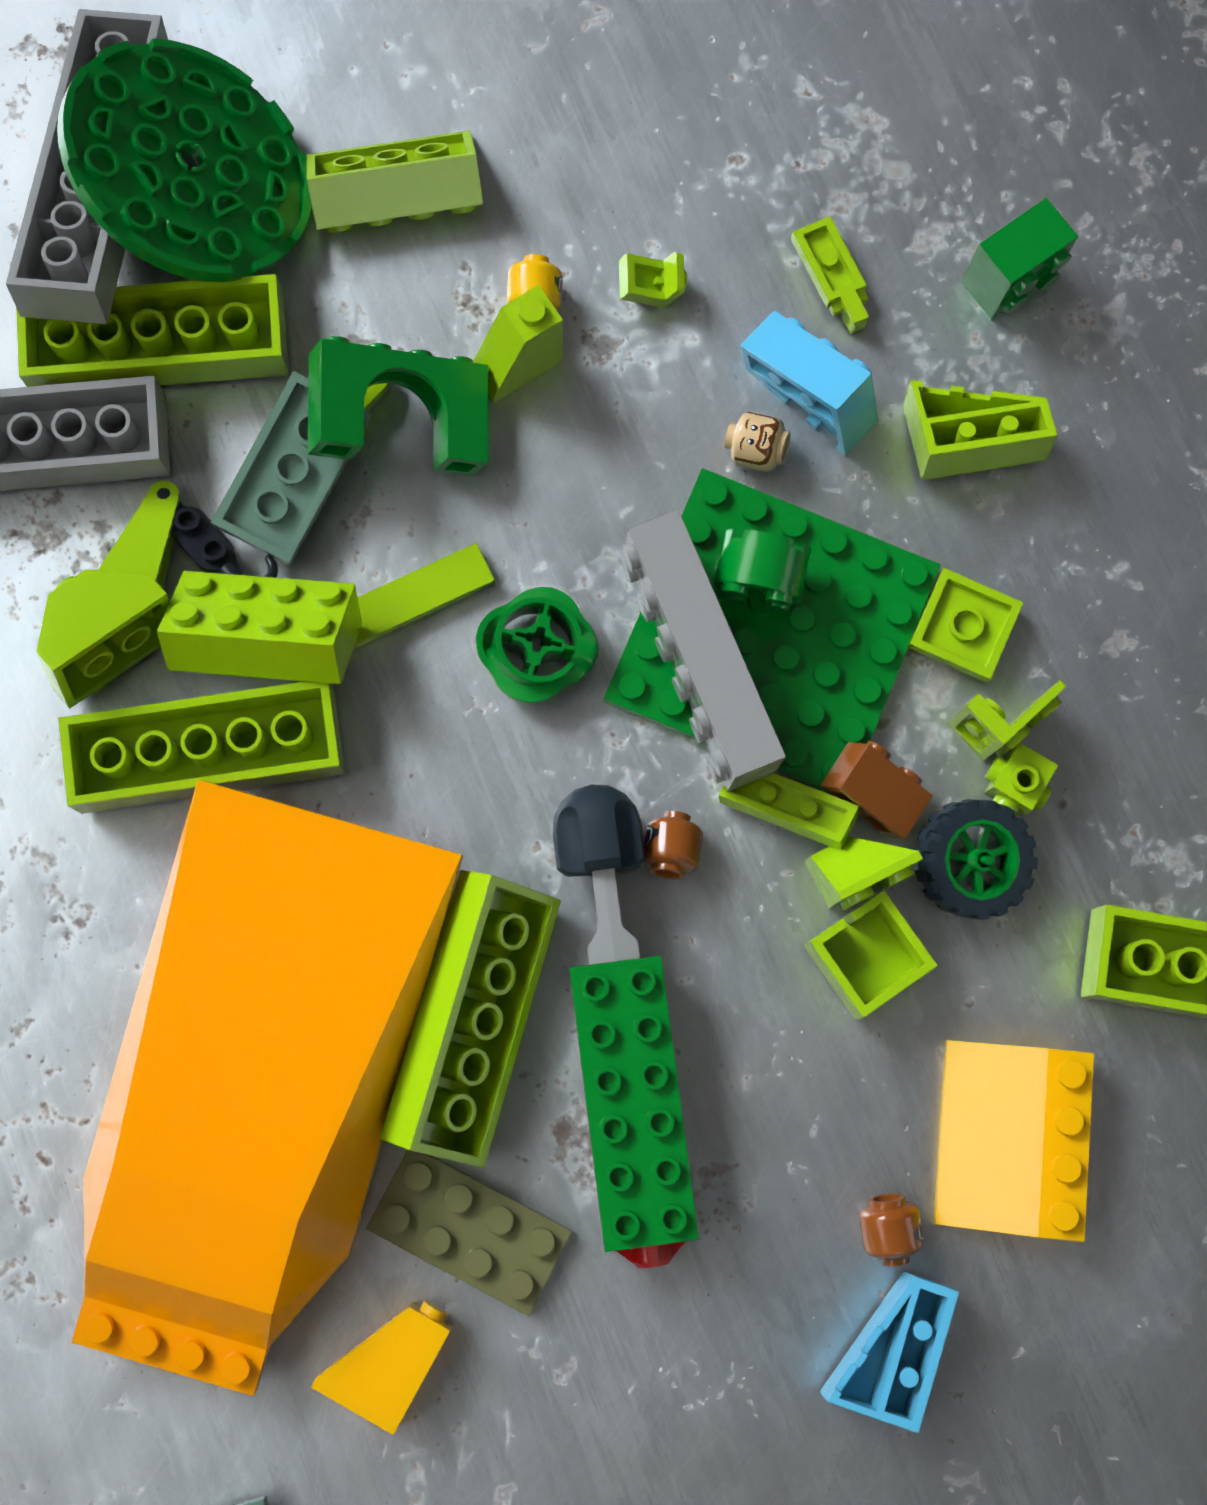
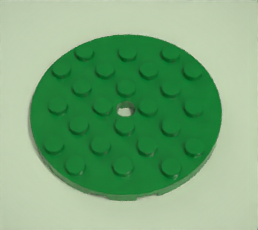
[57,39,312,282]

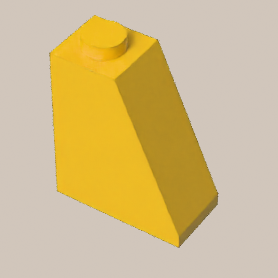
[311,1300,453,1435]

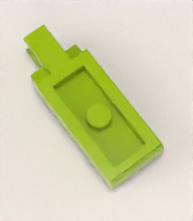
[791,216,869,334]

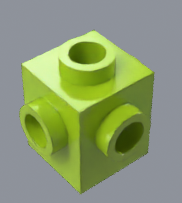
[983,742,1059,817]

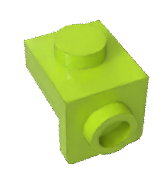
[619,252,687,308]

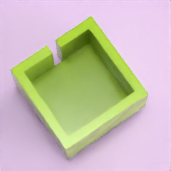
[803,890,938,1020]

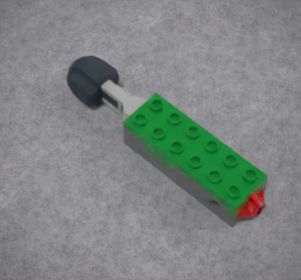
[552,784,699,1268]

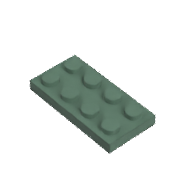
[210,371,372,566]

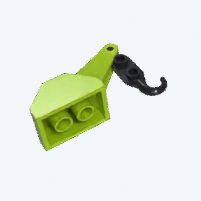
[36,480,278,709]

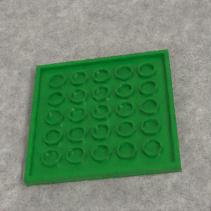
[603,468,941,795]

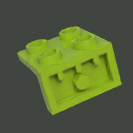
[947,679,1067,761]

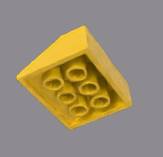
[934,1040,1094,1242]

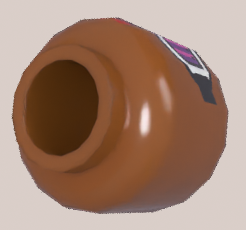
[644,811,703,880]
[859,1193,924,1266]

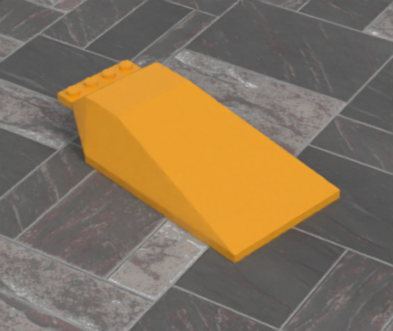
[71,780,464,1396]

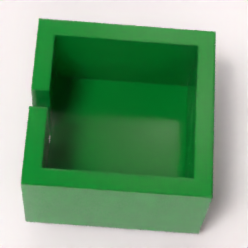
[961,197,1079,320]

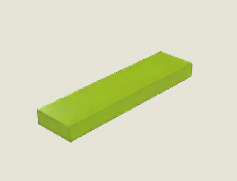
[353,543,495,650]

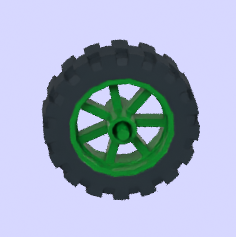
[914,799,1038,920]

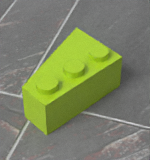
[903,380,1058,480]

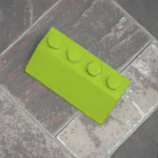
[307,130,483,233]

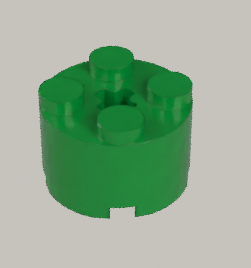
[714,529,811,612]

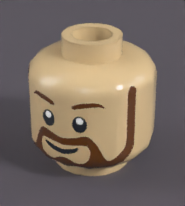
[725,412,791,472]

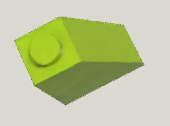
[473,285,563,404]

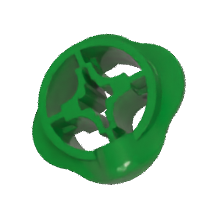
[475,587,599,703]

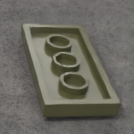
[366,1149,572,1316]

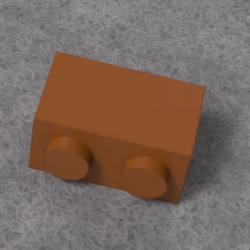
[820,741,933,840]

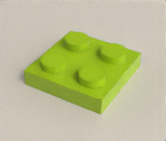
[908,568,1023,683]

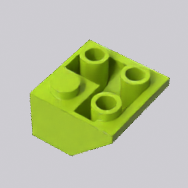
[804,836,923,910]

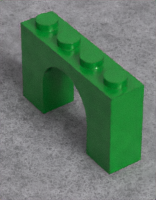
[308,336,489,476]

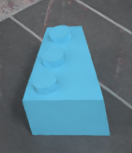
[740,310,878,456]
[820,1271,959,1434]

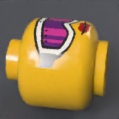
[506,254,563,311]

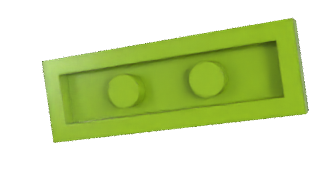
[718,773,860,850]

